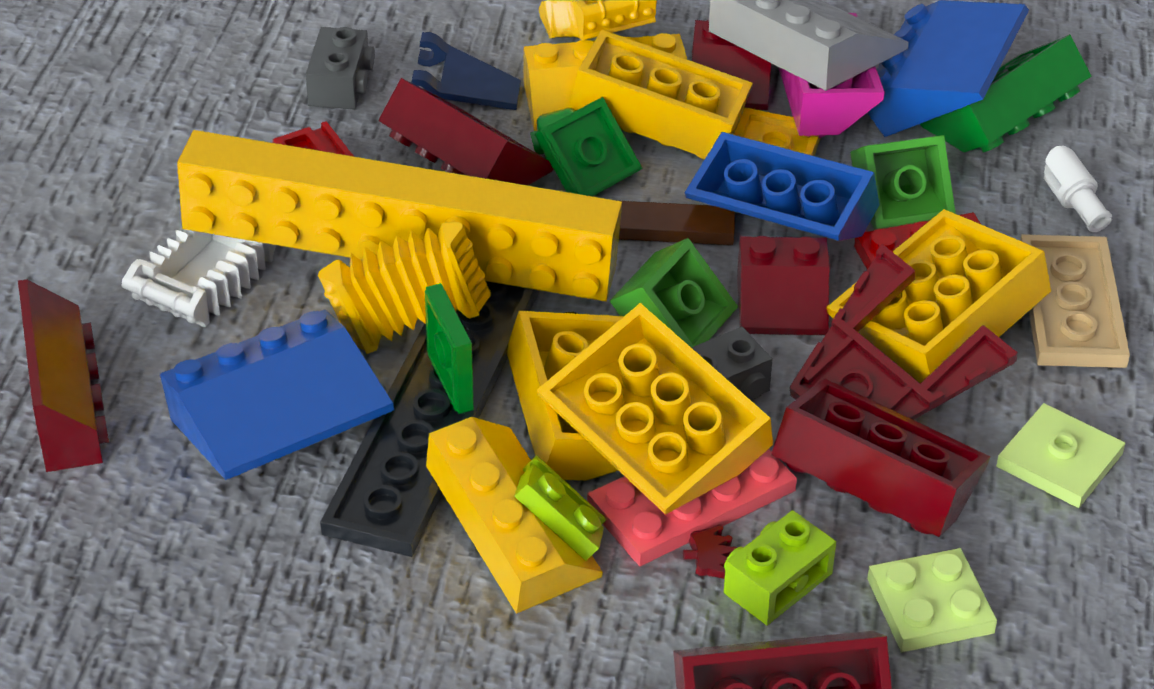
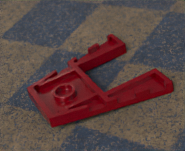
[789,244,1018,420]

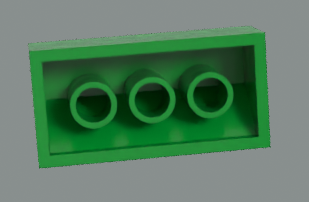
[920,34,1092,153]

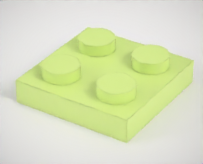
[867,548,997,653]

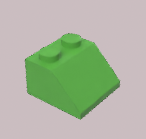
[850,135,956,230]
[609,238,738,347]

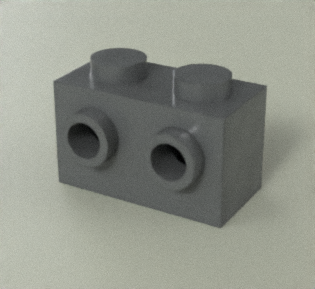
[306,27,375,110]
[691,326,773,399]

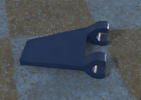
[411,32,521,110]

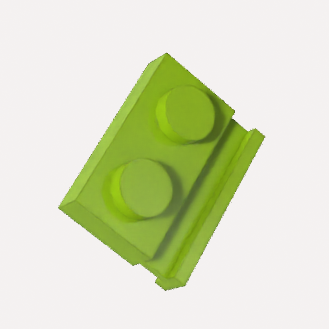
[514,455,606,561]

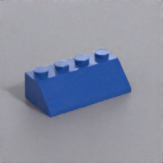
[684,132,880,241]

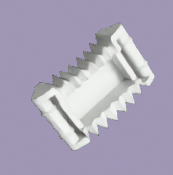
[122,229,276,327]

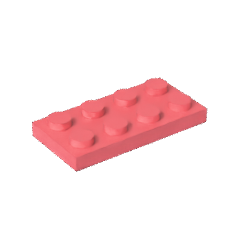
[587,449,797,567]

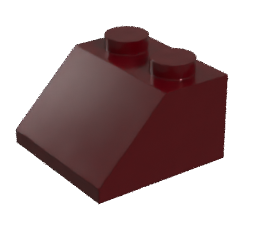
[692,20,771,110]
[737,236,830,335]

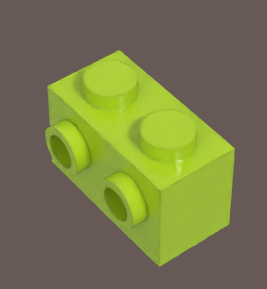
[724,510,837,626]

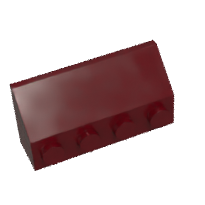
[378,78,553,186]
[18,279,109,472]
[771,378,991,537]
[673,631,892,689]

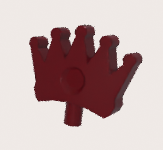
[683,525,737,579]

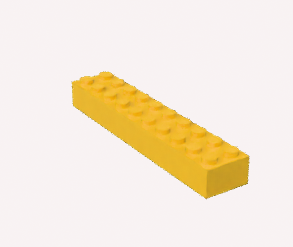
[177,130,622,302]

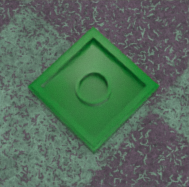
[534,97,643,197]
[425,283,474,414]

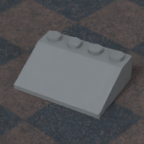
[709,0,909,91]

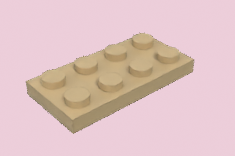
[1020,234,1130,368]

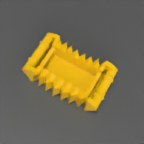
[539,0,657,40]
[318,222,491,354]

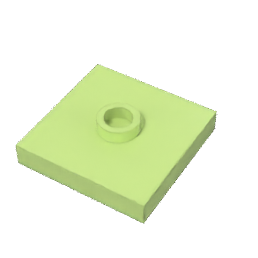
[996,403,1126,508]

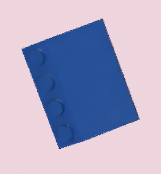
[867,0,1029,137]
[160,309,394,480]

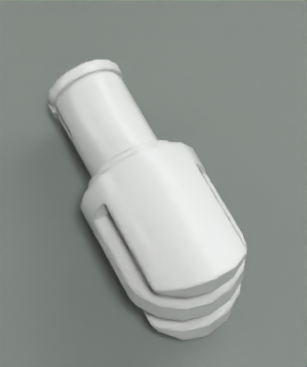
[1044,146,1112,232]

